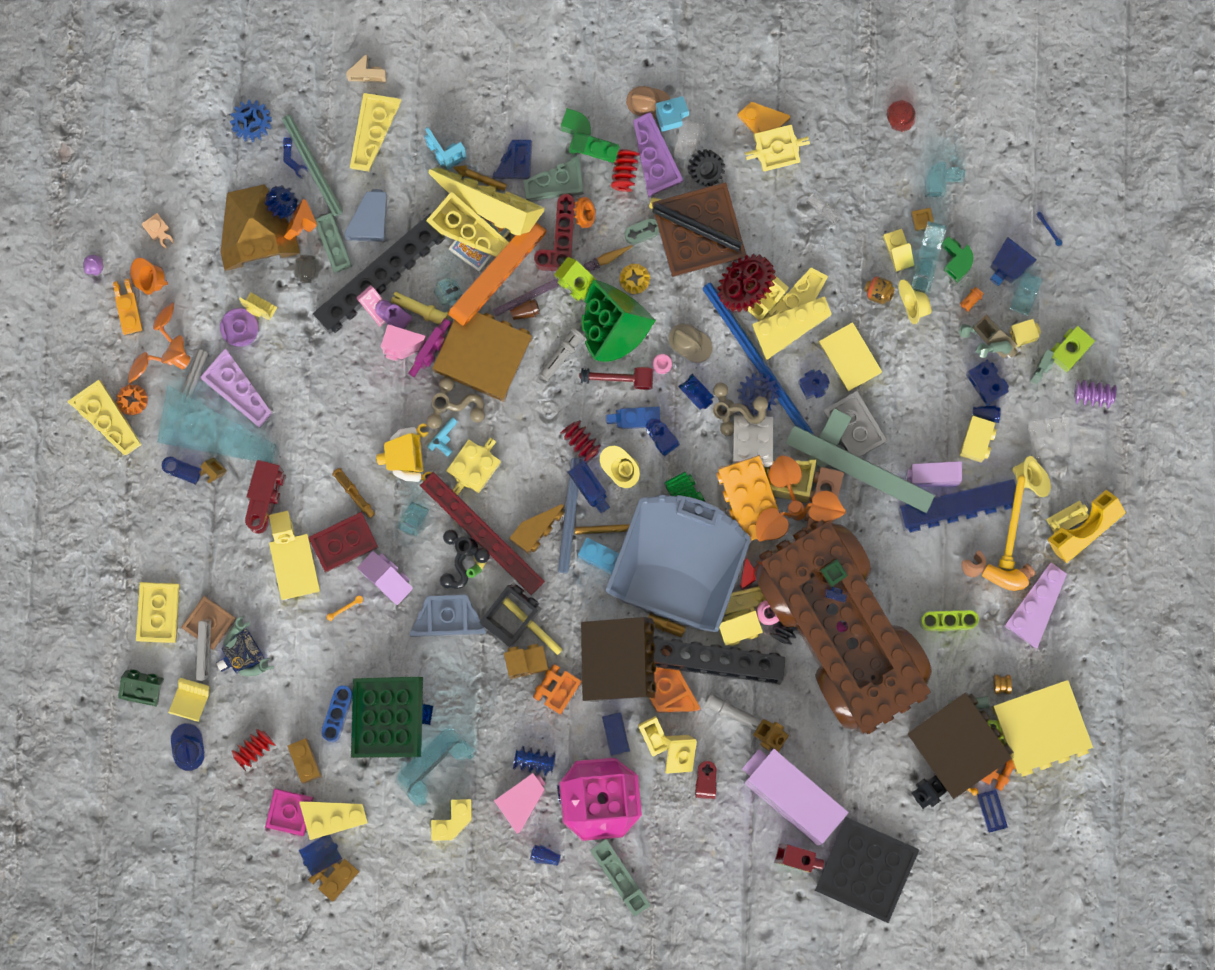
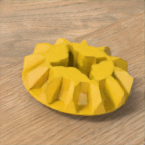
[619,263,650,294]

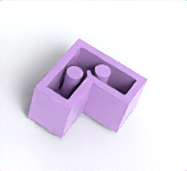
[357,551,413,605]

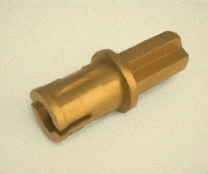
[648,613,686,637]

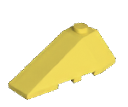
[426,192,509,257]

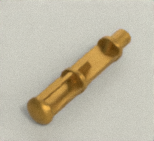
[332,468,376,519]

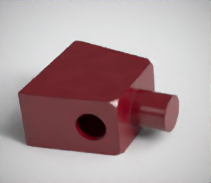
[774,844,824,872]

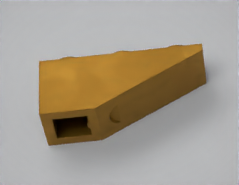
[509,504,565,555]

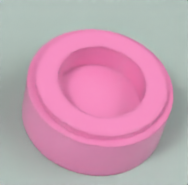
[653,354,672,374]

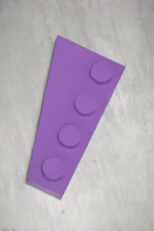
[633,112,683,198]

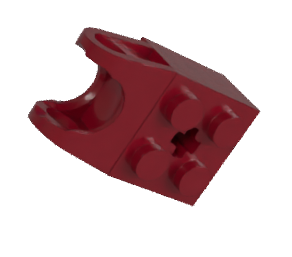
[245,460,286,534]

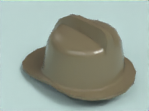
[669,324,712,363]

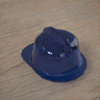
[171,723,205,771]

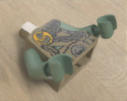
[959,315,1017,358]

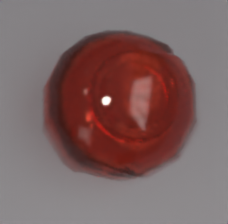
[886,100,916,132]

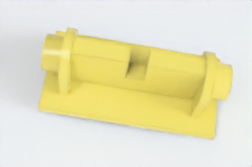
[1046,501,1089,533]

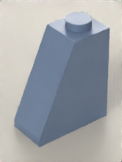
[345,189,387,242]

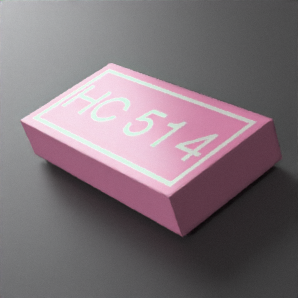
[356,285,385,326]

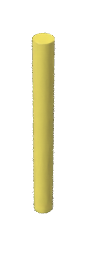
[503,598,563,655]

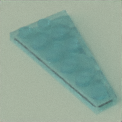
[157,385,276,464]

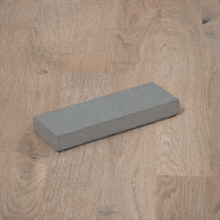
[196,619,211,681]

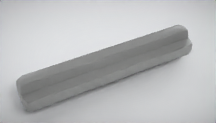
[179,349,208,405]

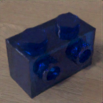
[966,359,1009,407]

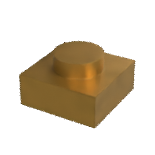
[911,207,935,231]

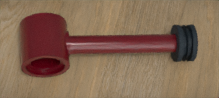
[579,367,654,390]

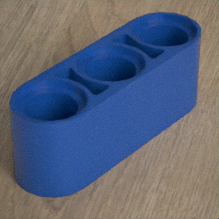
[321,685,353,742]

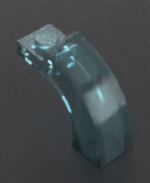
[911,221,947,294]

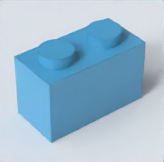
[578,537,619,574]

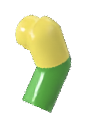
[466,557,486,578]

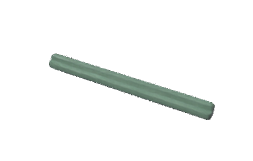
[282,115,343,217]

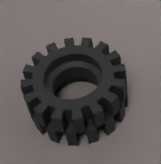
[687,149,725,187]

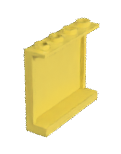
[991,680,1093,777]

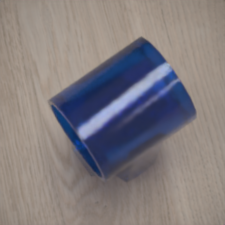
[161,456,202,485]

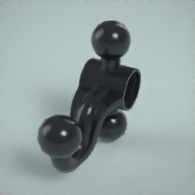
[440,529,490,589]

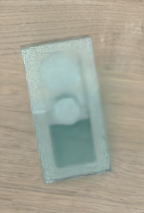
[1010,272,1043,316]
[397,502,429,537]

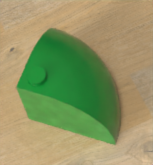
[581,279,656,362]

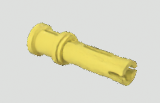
[391,291,449,325]

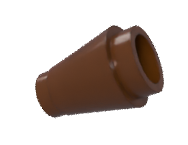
[510,299,540,320]

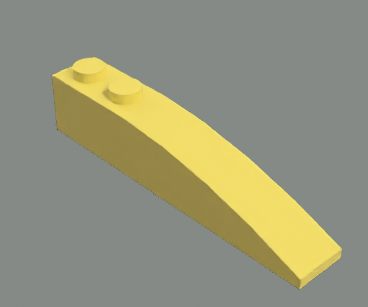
[428,167,545,235]

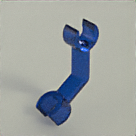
[283,137,308,179]

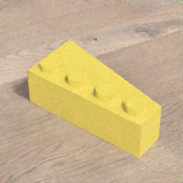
[764,460,816,503]

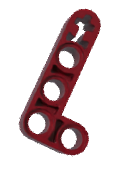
[534,194,575,271]

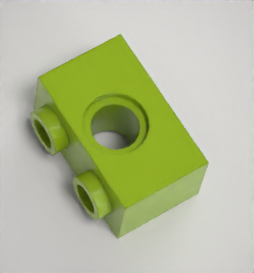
[554,257,597,301]
[1050,326,1095,373]

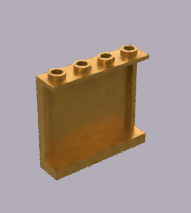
[432,312,533,402]

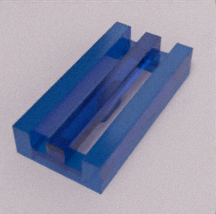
[977,789,1008,833]

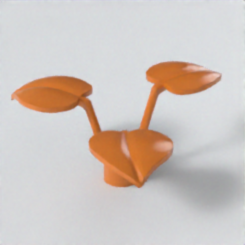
[128,302,191,384]
[756,455,846,542]

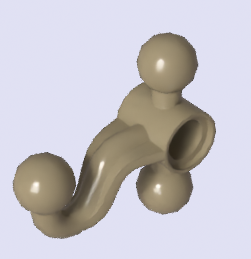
[427,377,485,429]
[713,383,768,436]

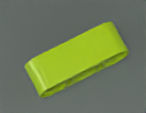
[920,610,979,631]

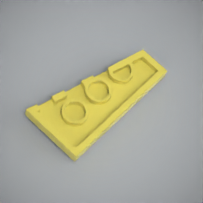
[350,93,402,172]
[763,267,828,344]
[752,296,832,361]

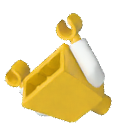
[376,423,432,482]

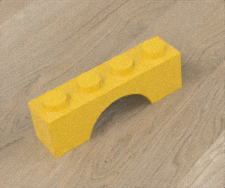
[1047,490,1126,563]

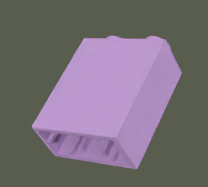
[742,749,849,845]

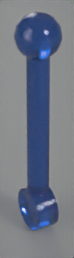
[1036,212,1063,246]

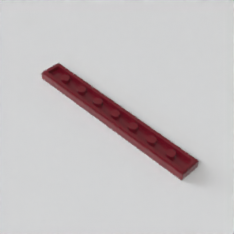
[419,472,545,596]

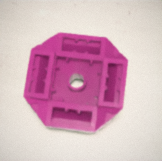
[559,758,642,841]

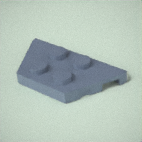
[410,595,486,637]

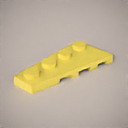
[67,380,142,455]

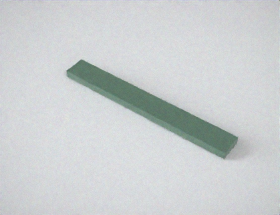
[786,425,935,513]

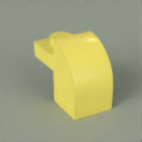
[748,277,789,321]

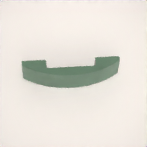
[590,839,651,917]

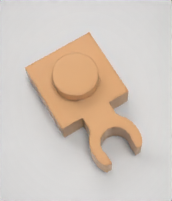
[142,213,174,249]

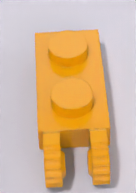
[113,278,143,335]

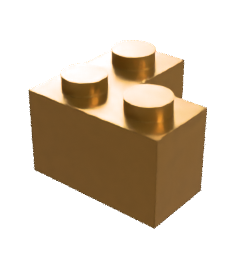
[504,644,548,679]

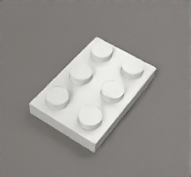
[733,415,773,467]

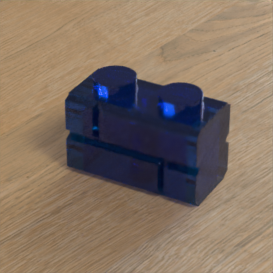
[602,712,630,757]

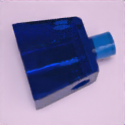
[990,237,1037,286]

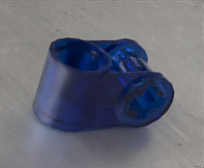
[646,418,680,457]

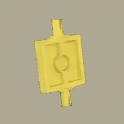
[745,125,810,172]
[446,438,501,495]

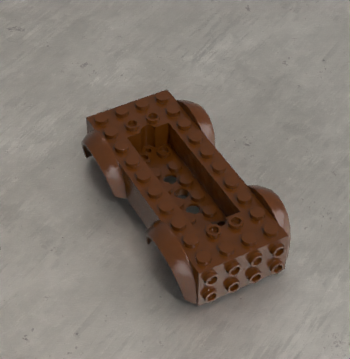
[754,519,932,734]

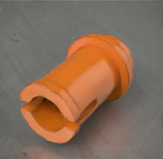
[959,287,984,312]

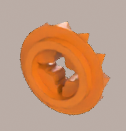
[573,197,595,228]
[116,384,148,415]

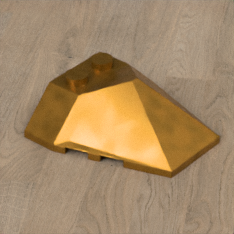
[220,184,300,271]

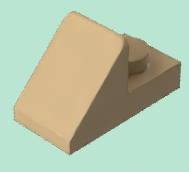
[346,54,387,82]

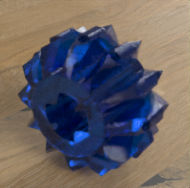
[265,185,299,219]

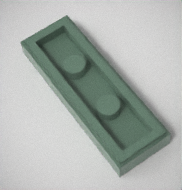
[315,212,352,273]
[808,408,852,468]

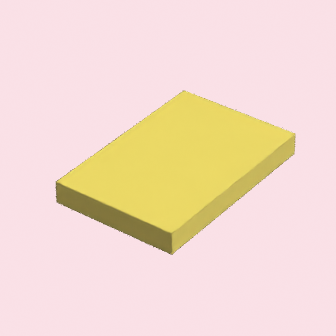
[819,322,882,392]
[269,534,320,600]
[136,582,180,643]

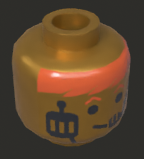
[864,276,895,304]

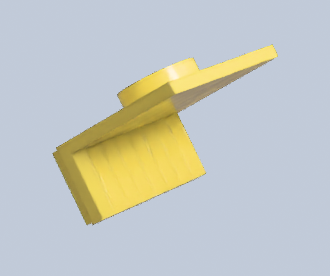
[239,292,277,321]
[168,678,209,722]
[661,735,697,773]

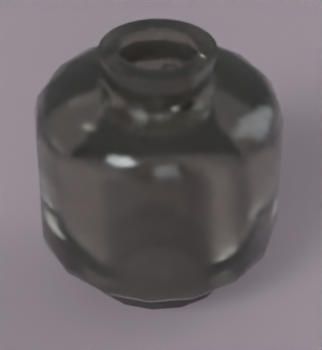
[294,255,320,283]

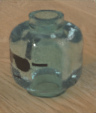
[434,277,463,308]

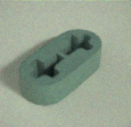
[625,219,659,245]

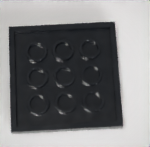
[814,817,920,923]

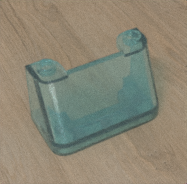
[397,728,477,809]

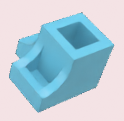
[656,96,689,132]

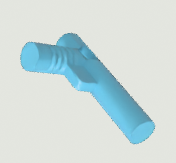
[427,417,457,457]

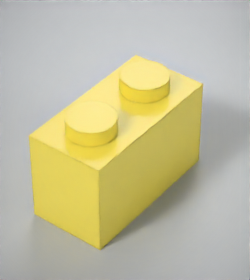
[959,416,997,463]
[719,607,763,646]

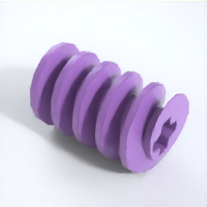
[1074,379,1117,409]

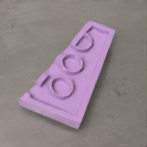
[200,348,272,428]
[1004,563,1067,649]

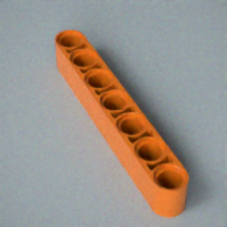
[448,222,547,327]

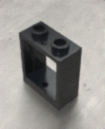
[479,584,542,647]

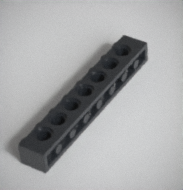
[313,213,446,334]
[654,636,785,685]

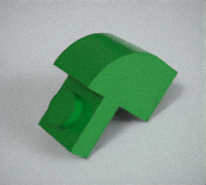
[561,108,591,155]
[941,236,974,283]

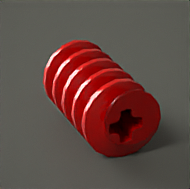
[610,149,640,192]
[231,729,276,771]

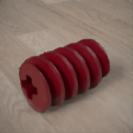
[560,420,601,464]

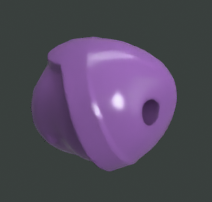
[83,255,104,276]

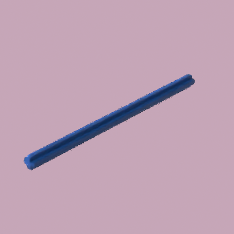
[703,283,815,435]

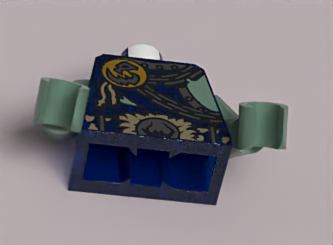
[216,615,274,676]

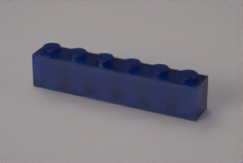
[898,479,1016,533]

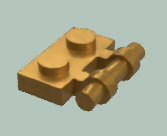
[308,849,360,902]

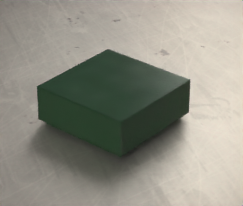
[820,559,848,587]

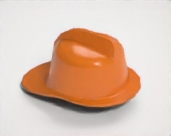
[130,257,168,295]

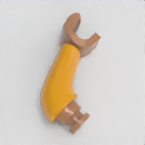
[961,550,1035,591]

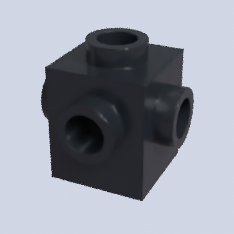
[911,775,947,809]

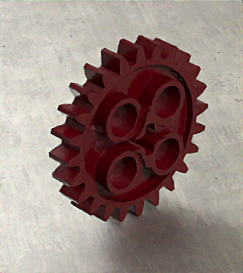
[717,254,776,313]

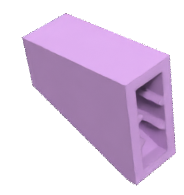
[907,462,962,487]

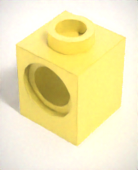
[1009,319,1041,348]
[269,511,295,544]

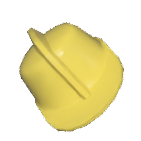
[899,279,932,324]
[600,446,640,488]
[1012,456,1051,497]

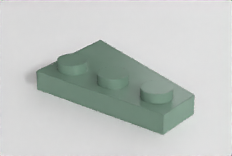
[524,156,584,201]

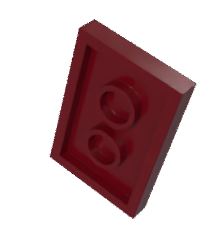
[308,512,379,573]

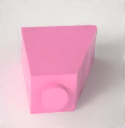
[494,773,545,834]

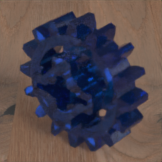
[737,373,780,415]

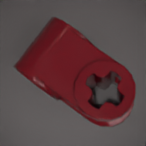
[695,761,717,799]

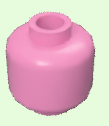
[756,600,779,625]

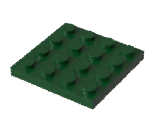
[351,676,423,758]

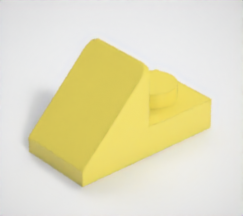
[883,229,914,272]
[638,716,669,756]

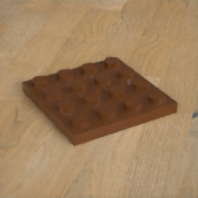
[651,182,746,277]

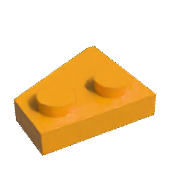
[737,102,791,134]

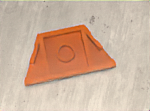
[649,649,701,713]

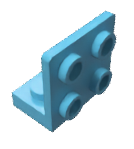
[424,127,467,170]

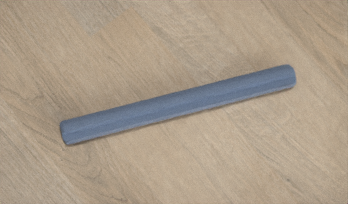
[558,458,582,574]

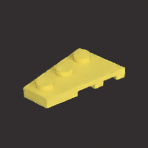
[299,802,368,840]

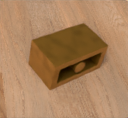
[287,738,322,784]

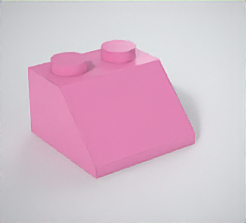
[381,324,427,361]

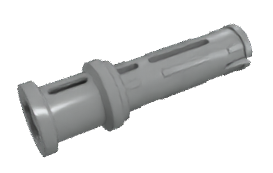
[538,327,586,382]
[704,691,762,730]

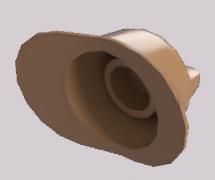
[626,86,671,119]

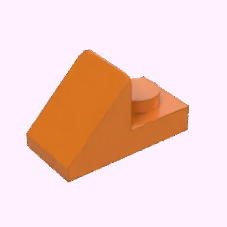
[284,199,317,240]

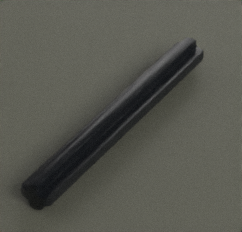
[652,203,742,251]

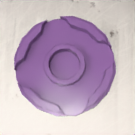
[220,308,259,347]

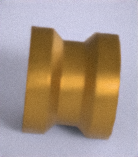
[993,675,1012,694]

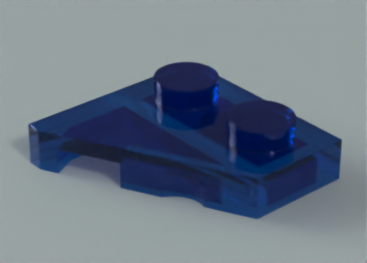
[493,140,532,179]

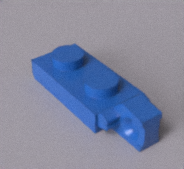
[606,407,661,429]

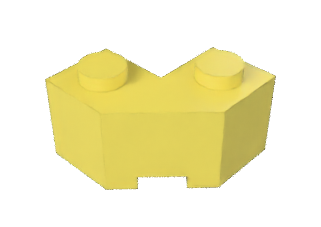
[431,799,472,841]

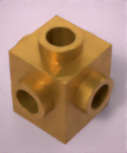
[753,719,789,752]

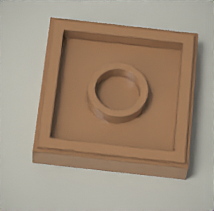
[181,596,237,650]

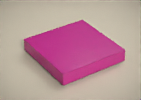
[265,788,314,836]

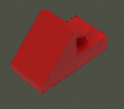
[740,558,756,590]

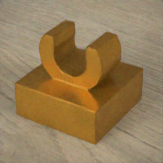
[200,457,227,483]

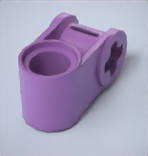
[375,300,412,329]

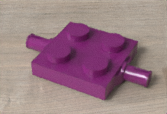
[408,318,451,378]

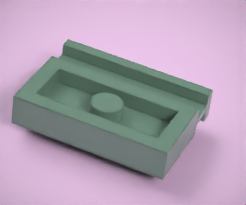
[1030,349,1055,385]

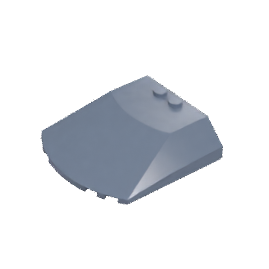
[606,495,751,632]

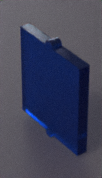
[299,834,342,876]

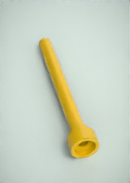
[998,475,1025,569]

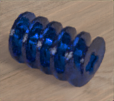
[513,745,556,776]

